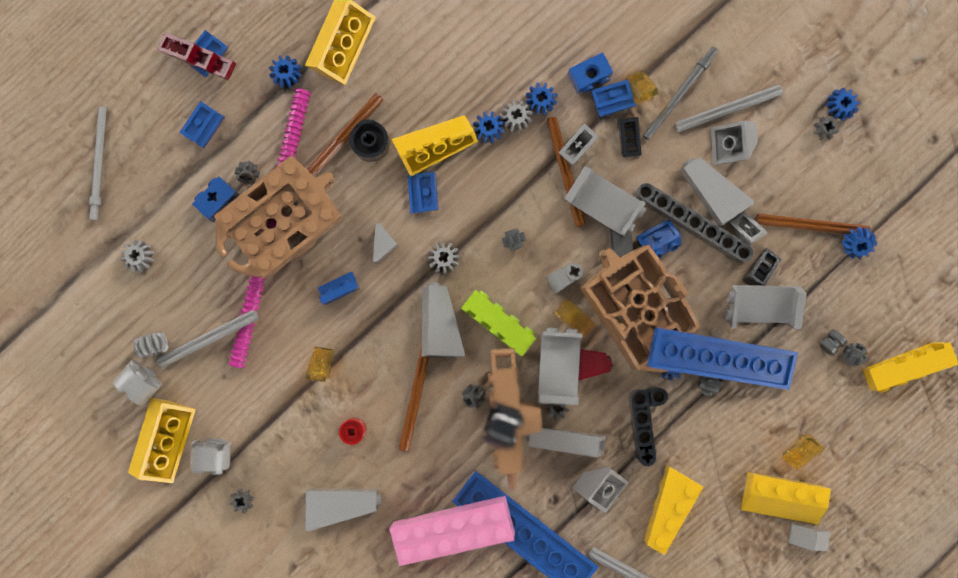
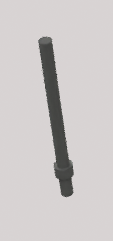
[643,47,718,140]

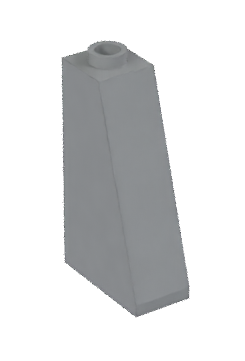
[680,157,754,227]
[422,282,465,358]
[526,427,606,457]
[305,489,382,531]

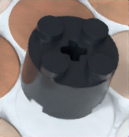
[349,120,390,162]
[482,401,524,449]

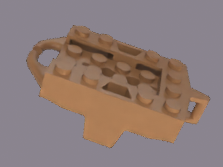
[214,155,343,279]
[580,245,701,372]
[488,348,542,490]

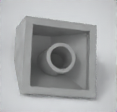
[711,121,758,166]
[573,467,629,513]

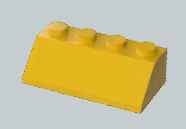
[305,0,376,85]
[128,398,196,483]
[741,472,831,525]

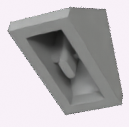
[559,124,599,165]
[729,212,768,245]
[373,223,398,263]
[788,524,830,551]

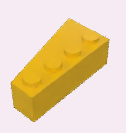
[392,115,478,177]
[862,342,958,393]
[644,464,704,555]

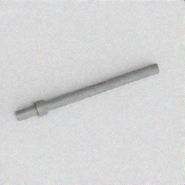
[89,107,107,221]

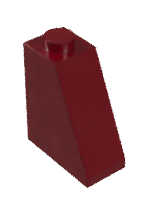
[578,349,613,381]

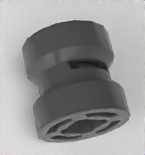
[819,329,847,356]

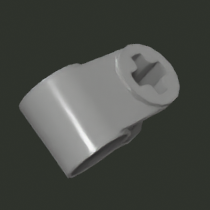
[545,263,583,294]

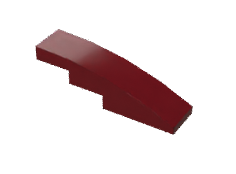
[157,33,237,81]

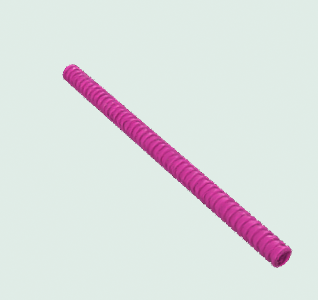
[228,88,311,368]

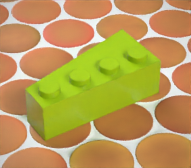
[461,290,536,357]

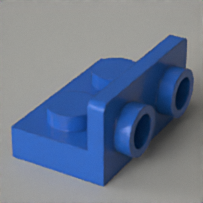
[636,219,682,259]
[318,272,360,305]

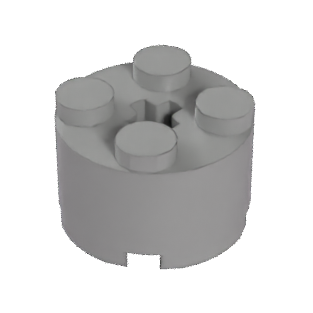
[113,360,162,405]
[190,438,231,475]

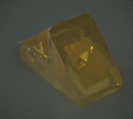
[625,70,658,104]
[554,299,595,338]
[306,347,334,382]
[782,434,825,470]

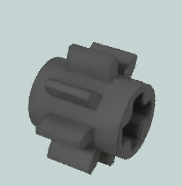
[813,116,839,140]
[235,161,260,185]
[502,228,526,251]
[842,343,869,366]
[697,376,721,397]
[461,384,486,409]
[545,403,569,420]
[229,488,255,514]

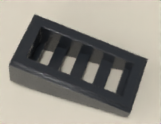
[617,117,642,157]
[743,247,781,286]

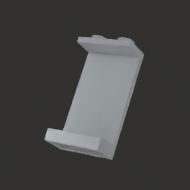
[564,166,646,237]
[726,285,807,329]
[538,328,582,405]

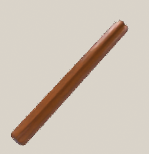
[307,93,383,177]
[547,117,586,227]
[756,214,870,234]
[399,344,429,452]

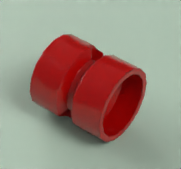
[339,417,367,445]

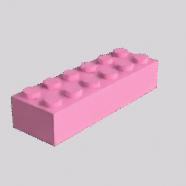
[389,496,515,566]

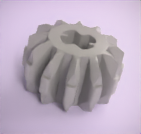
[500,100,532,132]
[120,240,154,272]
[428,241,460,274]
[133,332,168,358]

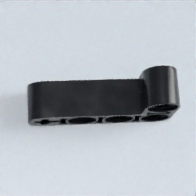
[629,387,668,466]

